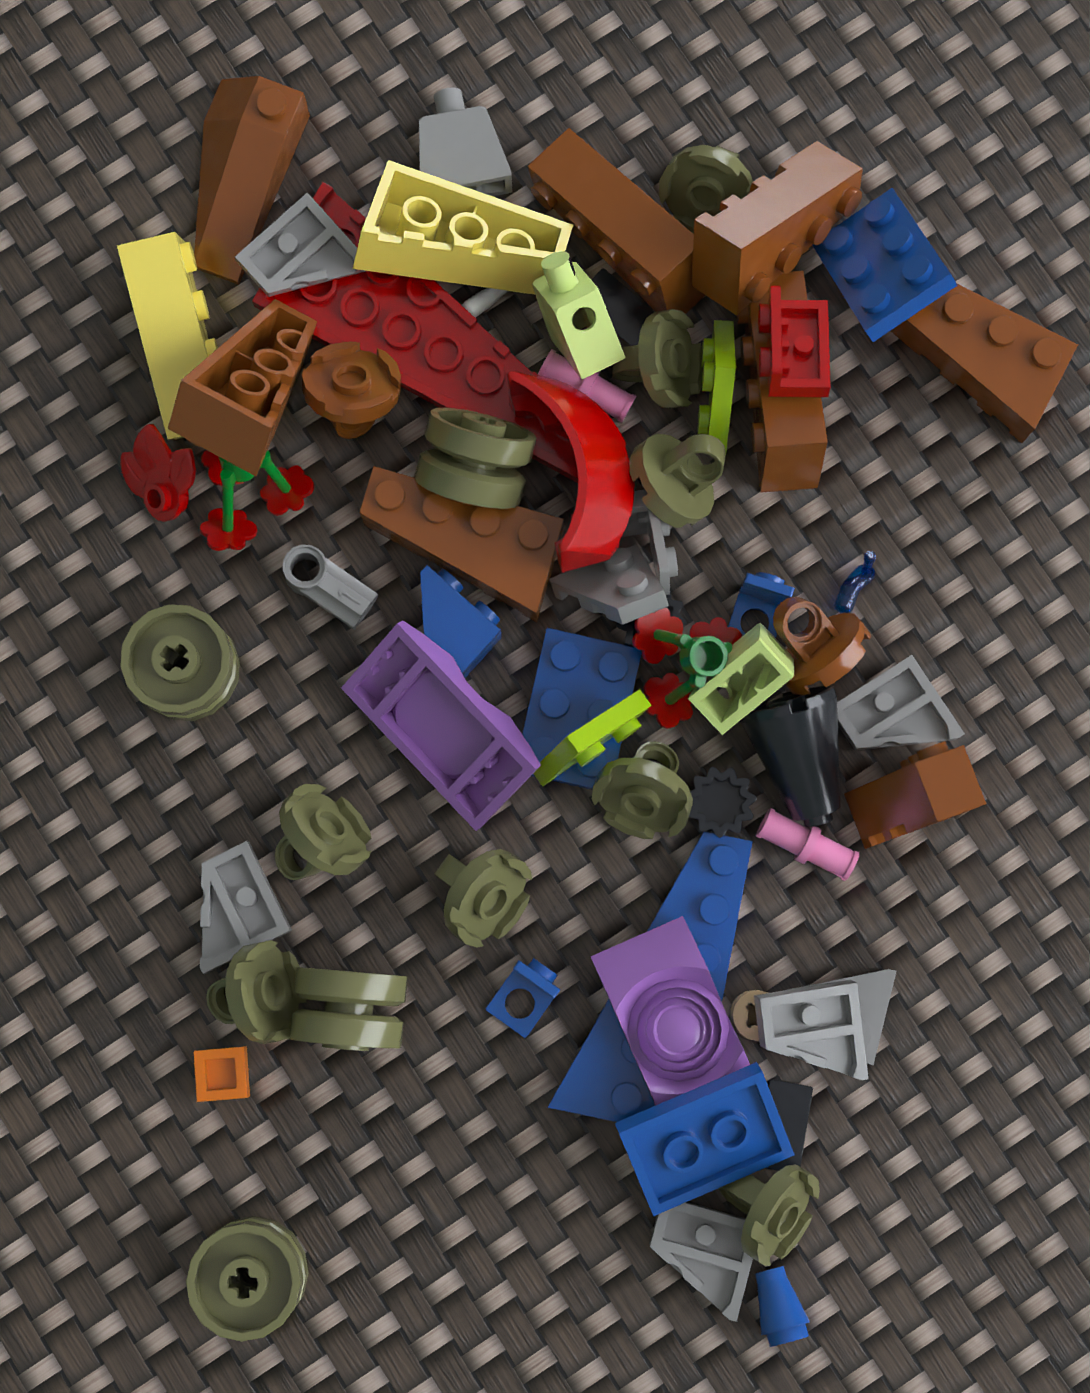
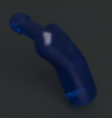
[834,551,876,613]

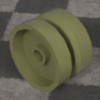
[414,408,537,509]
[120,604,240,721]
[290,967,408,1051]
[186,1216,309,1342]

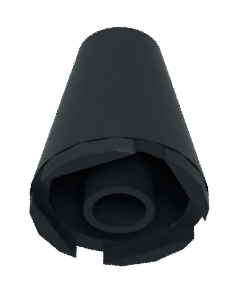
[740,685,841,827]

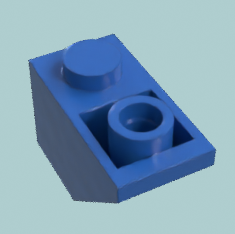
[420,565,502,678]

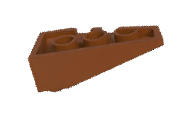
[194,76,310,285]

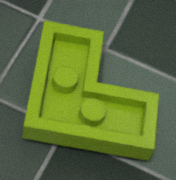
[697,320,736,451]

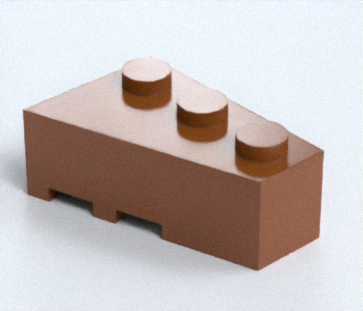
[844,741,986,849]

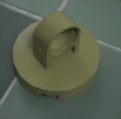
[659,145,753,234]
[612,309,703,409]
[630,433,726,528]
[591,741,693,839]
[275,784,371,880]
[434,849,532,948]
[206,940,307,1044]
[718,1164,820,1267]

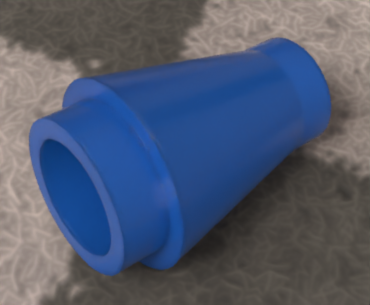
[755,1266,810,1347]

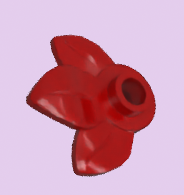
[120,424,196,522]

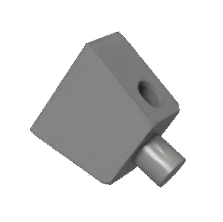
[419,88,512,196]

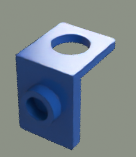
[728,572,795,638]
[486,958,560,1038]

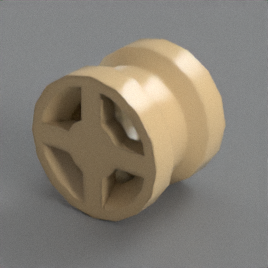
[729,990,768,1041]

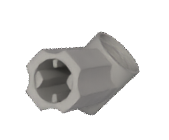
[283,545,378,630]

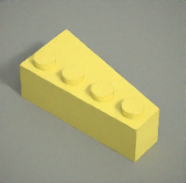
[352,160,573,295]
[117,232,218,440]

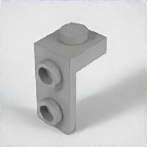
[622,490,678,595]

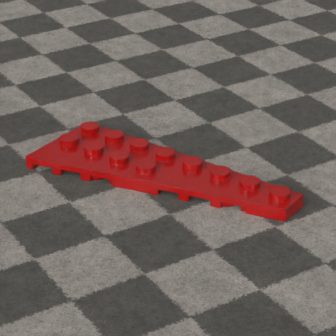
[252,182,578,483]

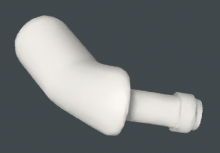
[462,288,507,318]

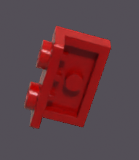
[758,285,831,397]

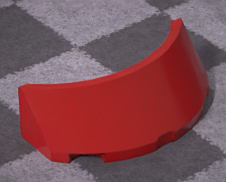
[507,371,635,573]

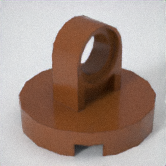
[302,341,401,439]
[773,597,871,695]

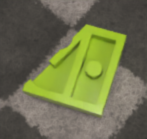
[533,689,652,786]

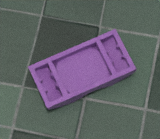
[341,621,541,831]
[591,916,750,1106]

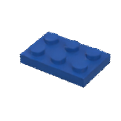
[812,188,958,342]
[522,628,641,790]
[615,1062,794,1216]

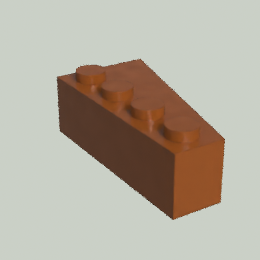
[527,128,705,314]
[692,141,863,315]
[736,271,828,493]
[891,284,1078,443]
[168,299,317,476]
[360,466,564,623]

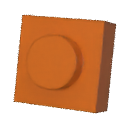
[194,1046,250,1102]

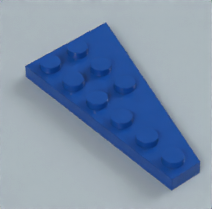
[547,832,753,1122]

